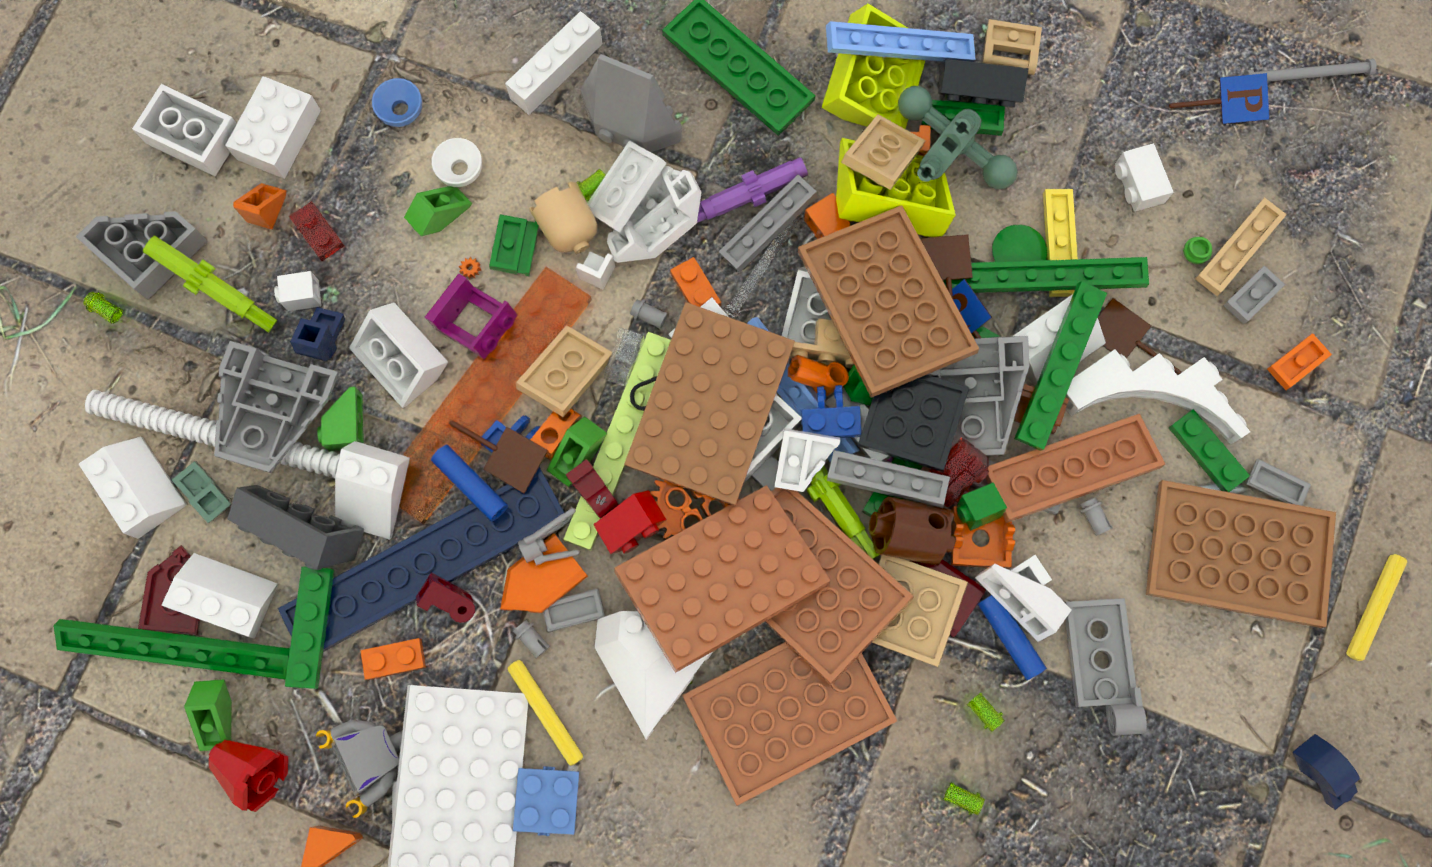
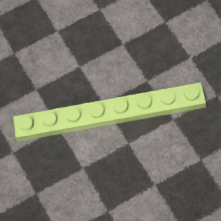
[563,332,671,551]

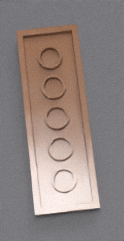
[982,414,1165,523]

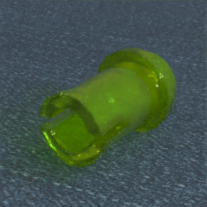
[577,169,606,201]
[83,292,123,324]
[967,692,1005,732]
[943,782,985,816]

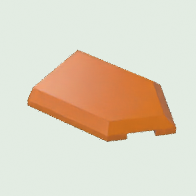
[500,533,588,613]

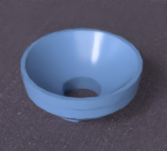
[372,78,422,127]

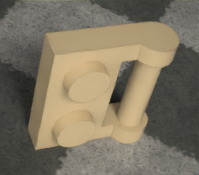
[981,19,1042,75]

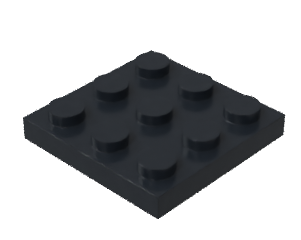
[858,375,969,472]

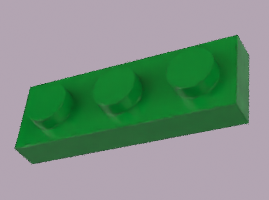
[921,100,1005,136]
[1168,409,1250,492]

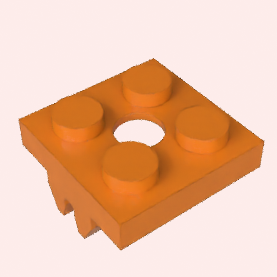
[951,506,1015,569]

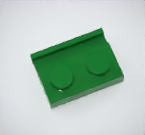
[489,214,539,277]

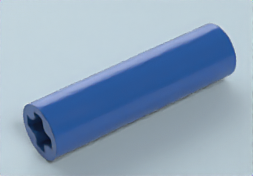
[431,445,508,522]
[977,595,1047,680]

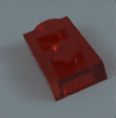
[289,201,344,261]

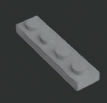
[719,175,819,273]
[827,450,950,508]

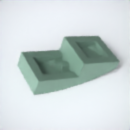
[172,461,232,523]

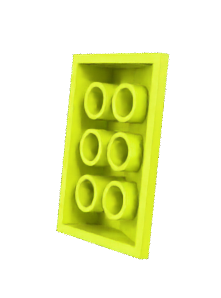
[821,3,926,129]
[836,138,956,237]

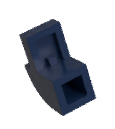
[290,307,345,361]
[1293,734,1360,810]

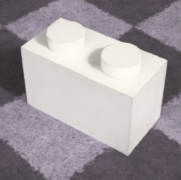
[1115,143,1174,212]

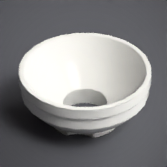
[432,138,482,187]

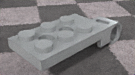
[1064,598,1147,736]

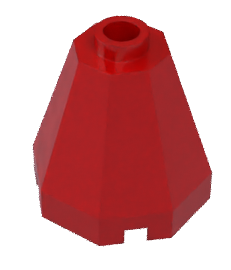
[209,740,288,812]

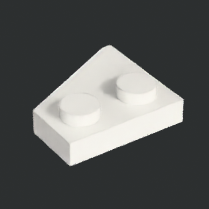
[774,428,840,492]

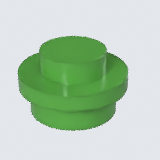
[1183,237,1212,264]

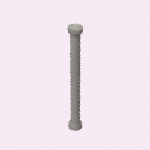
[1243,59,1377,82]

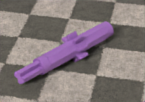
[697,157,808,223]

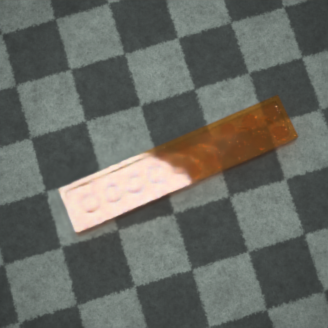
[399,267,592,525]

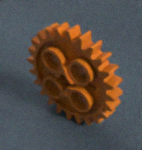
[650,480,740,539]

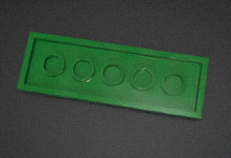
[662,0,816,136]

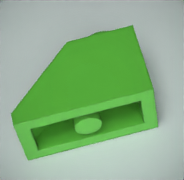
[404,186,472,236]
[317,387,364,451]
[546,416,607,487]
[184,679,232,751]

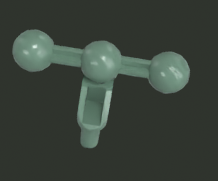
[898,86,1018,189]

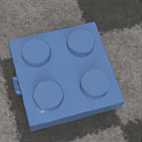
[513,766,579,836]

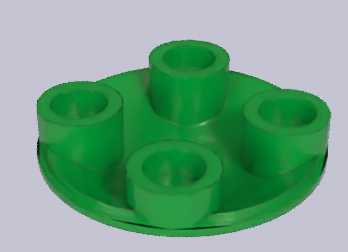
[992,225,1047,262]

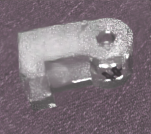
[604,327,644,387]

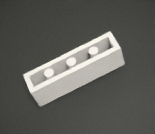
[505,11,603,115]

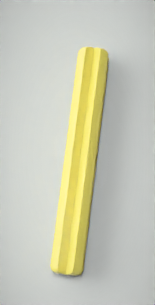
[1346,554,1407,661]
[507,660,583,766]

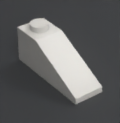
[975,564,1071,642]

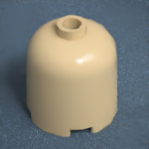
[529,182,598,254]

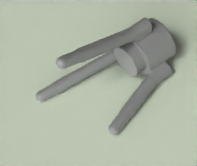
[518,508,580,565]

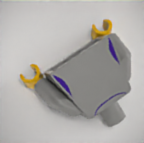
[316,720,403,818]

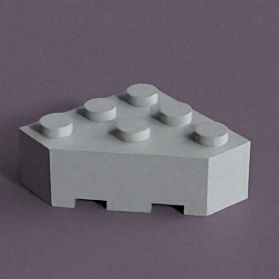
[76,211,207,300]

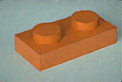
[670,257,721,307]
[1267,333,1332,390]
[360,638,426,680]

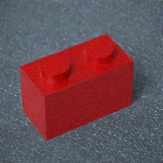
[593,490,667,554]

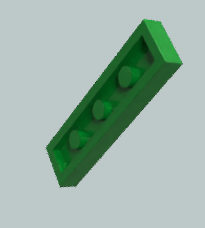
[285,567,334,689]

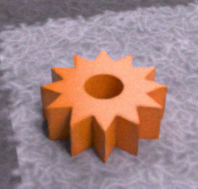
[459,257,481,280]

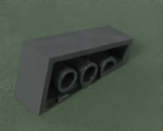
[227,485,364,570]

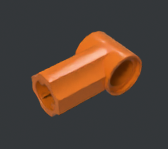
[788,355,849,397]

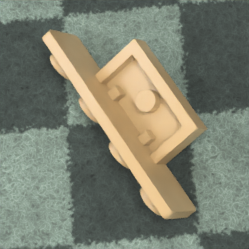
[790,318,854,369]

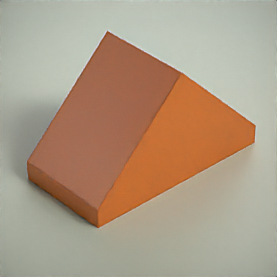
[233,183,287,230]
[301,826,364,867]

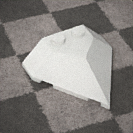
[607,166,701,263]
[595,611,713,740]

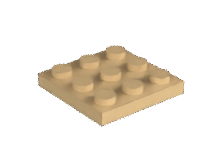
[872,555,968,667]

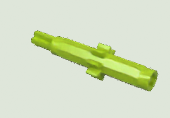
[143,235,277,333]
[807,465,880,560]

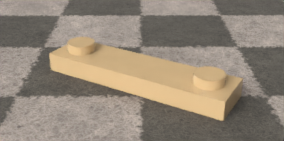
[1195,197,1287,296]

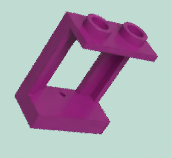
[425,273,518,359]

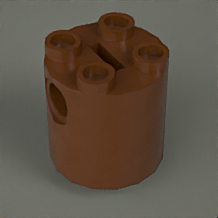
[869,496,955,566]

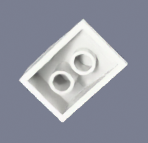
[782,267,832,362]
[335,441,410,540]

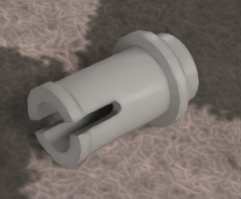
[630,299,668,329]
[1080,497,1113,536]
[513,620,550,659]

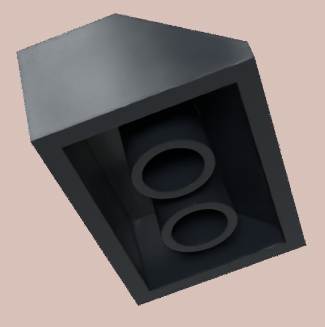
[938,59,1029,108]

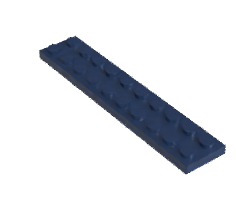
[278,467,568,652]

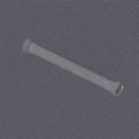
[724,208,807,318]

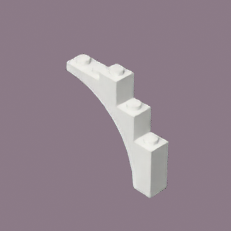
[1065,349,1250,444]

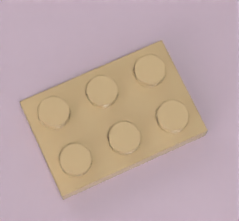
[841,114,926,190]
[516,325,613,417]

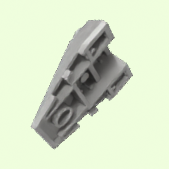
[580,54,682,152]
[927,336,1030,457]
[214,341,339,473]

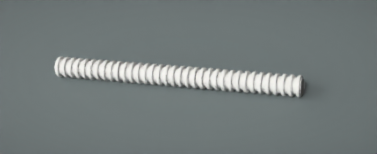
[85,389,340,478]

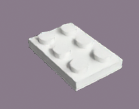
[587,141,666,233]

